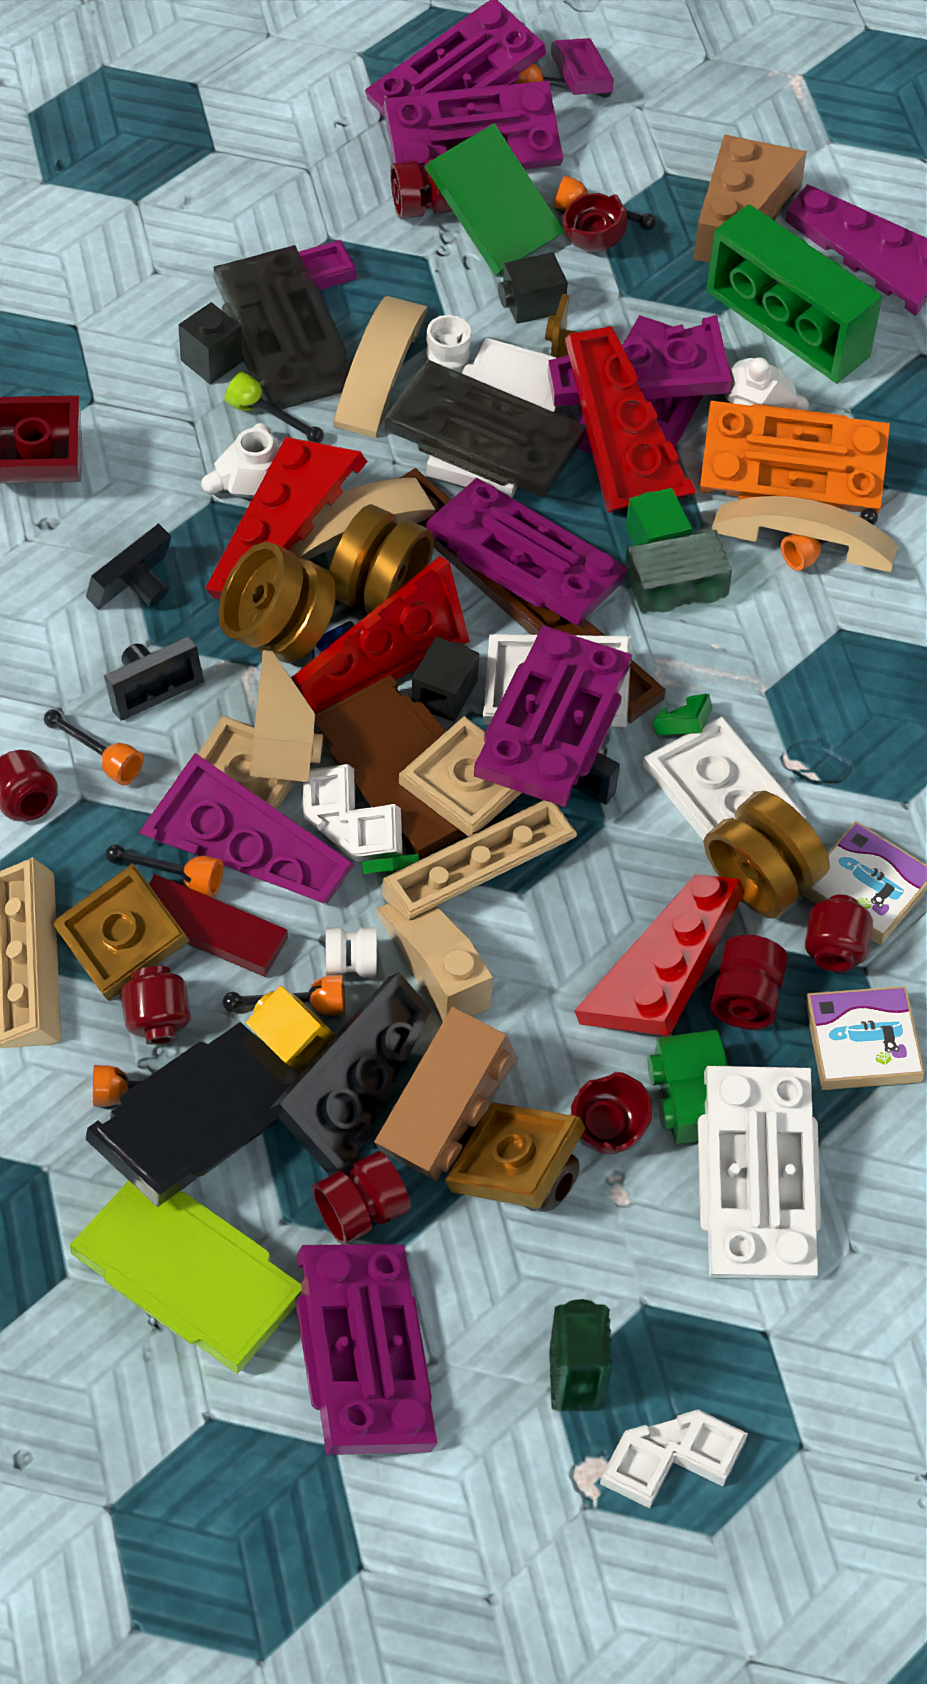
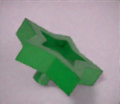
[362,854,419,876]

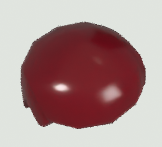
[562,193,627,253]
[570,1071,652,1155]

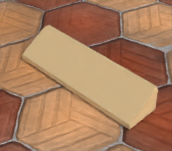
[382,800,577,919]
[0,857,61,1048]

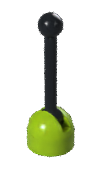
[224,371,324,443]

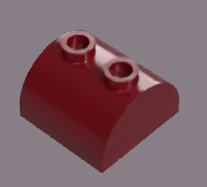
[0,395,82,484]

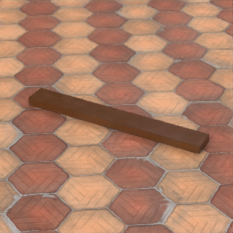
[400,468,666,724]

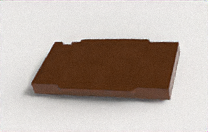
[314,675,499,861]

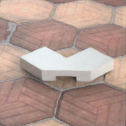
[303,764,402,862]
[600,1410,748,1508]

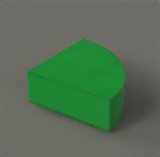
[652,693,713,736]

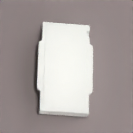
[426,338,557,498]
[698,1066,821,1279]

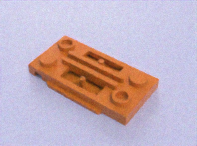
[699,401,890,514]

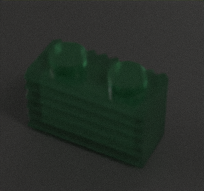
[625,529,732,614]
[549,1299,613,1411]

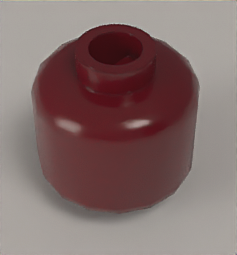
[0,749,58,822]
[804,894,873,972]
[120,966,191,1045]

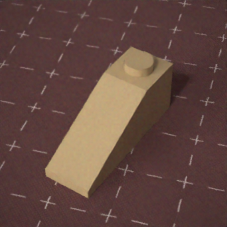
[250,650,323,782]
[376,903,493,1023]

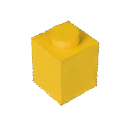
[245,985,335,1073]

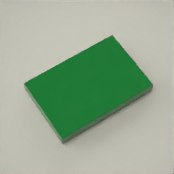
[425,123,565,276]

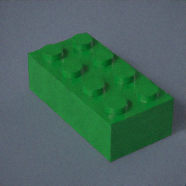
[706,204,883,384]

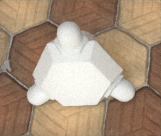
[725,357,809,410]
[201,423,282,498]

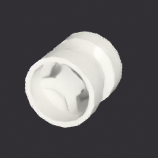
[426,315,471,378]
[326,927,377,978]

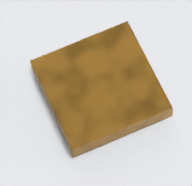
[52,863,190,1001]
[445,1102,585,1209]

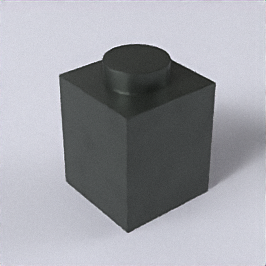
[498,252,568,324]
[178,302,243,385]
[411,636,479,722]

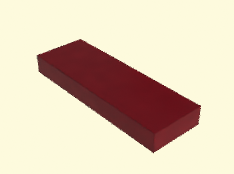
[149,874,288,977]

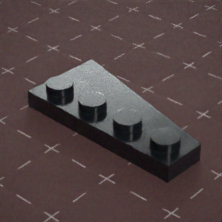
[270,972,432,1176]

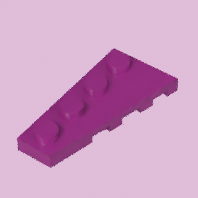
[785,184,927,316]
[547,315,732,406]
[139,753,355,905]

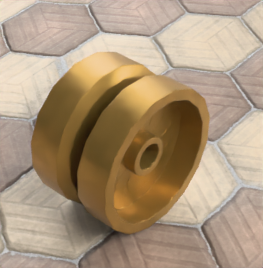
[329,504,434,614]
[218,541,336,663]
[703,790,830,918]

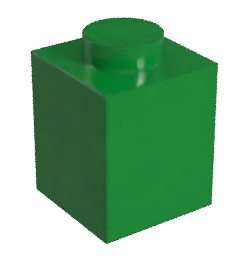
[626,488,692,568]

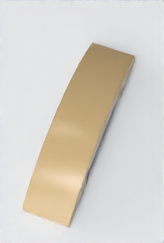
[333,295,428,438]
[289,478,436,561]
[711,496,898,572]

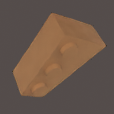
[693,135,807,263]
[374,1006,518,1182]

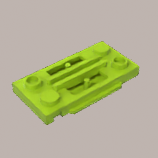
[70,1180,302,1374]

